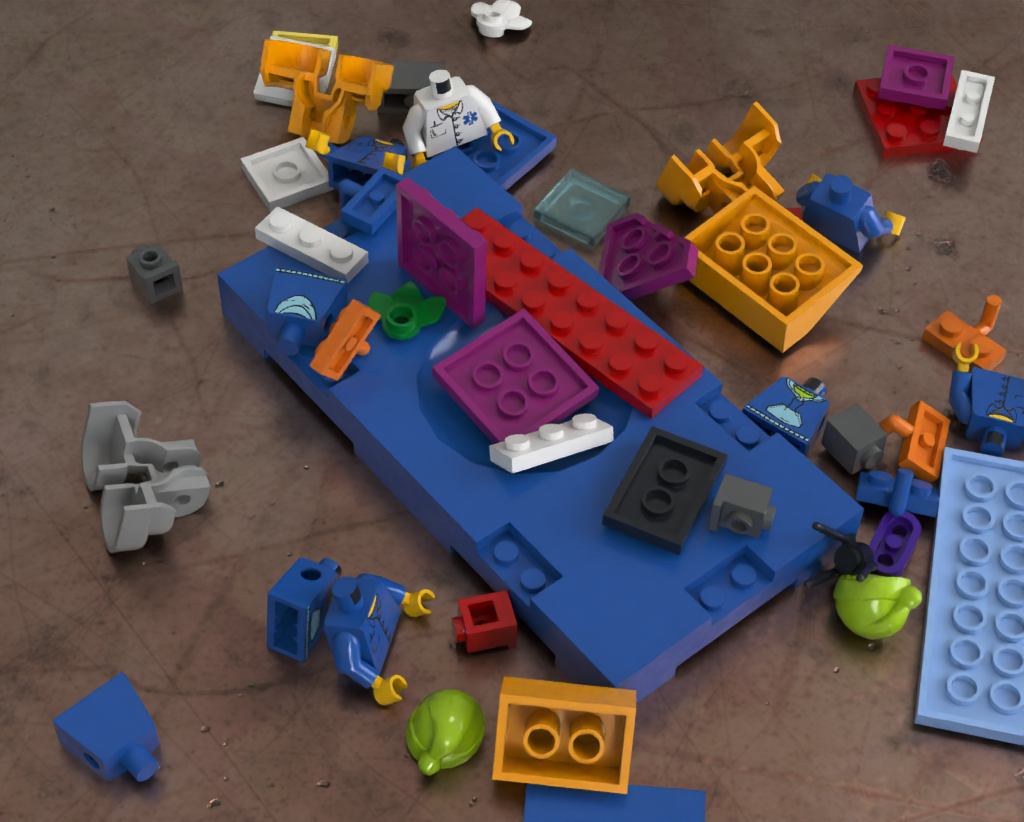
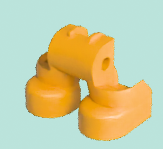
[260,39,394,144]
[656,101,785,214]

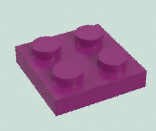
[878,45,954,110]

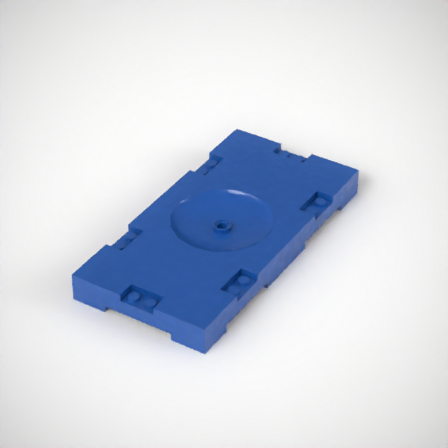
[217,146,864,704]

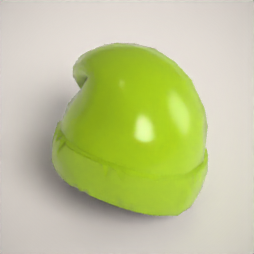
[833,574,922,640]
[405,689,486,776]

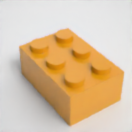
[492,676,636,794]

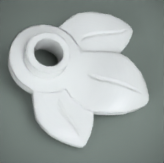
[470,0,532,37]

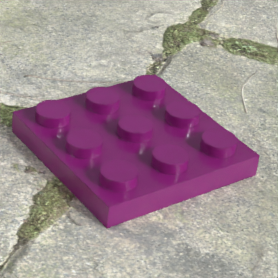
[396,177,487,329]
[432,308,600,444]

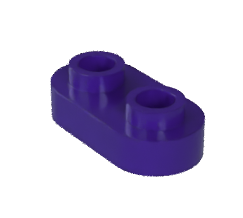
[869,511,921,577]

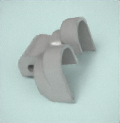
[81,401,211,553]

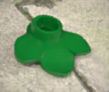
[368,281,446,340]

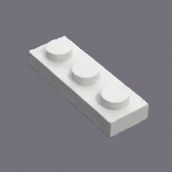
[943,70,995,153]
[255,206,369,284]
[489,414,614,474]

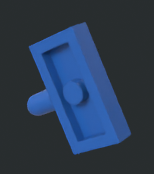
[339,166,406,235]
[856,468,939,517]

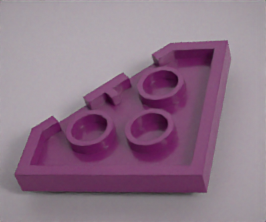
[598,213,698,300]

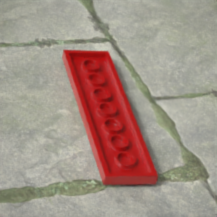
[460,207,704,419]

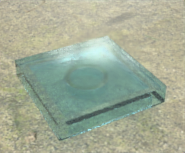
[533,168,631,247]

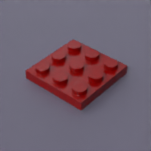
[853,75,982,158]

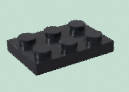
[602,426,728,555]

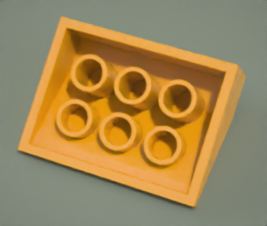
[684,186,863,353]

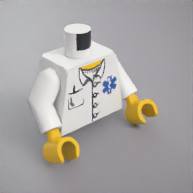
[403,70,514,169]

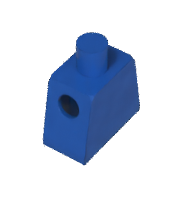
[52,672,160,782]

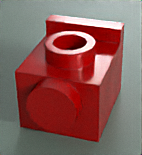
[451,590,517,653]

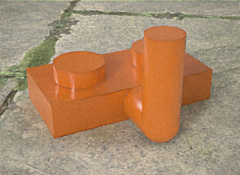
[922,295,1007,372]
[309,299,381,381]
[878,400,950,483]

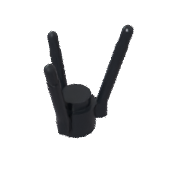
[804,522,878,588]

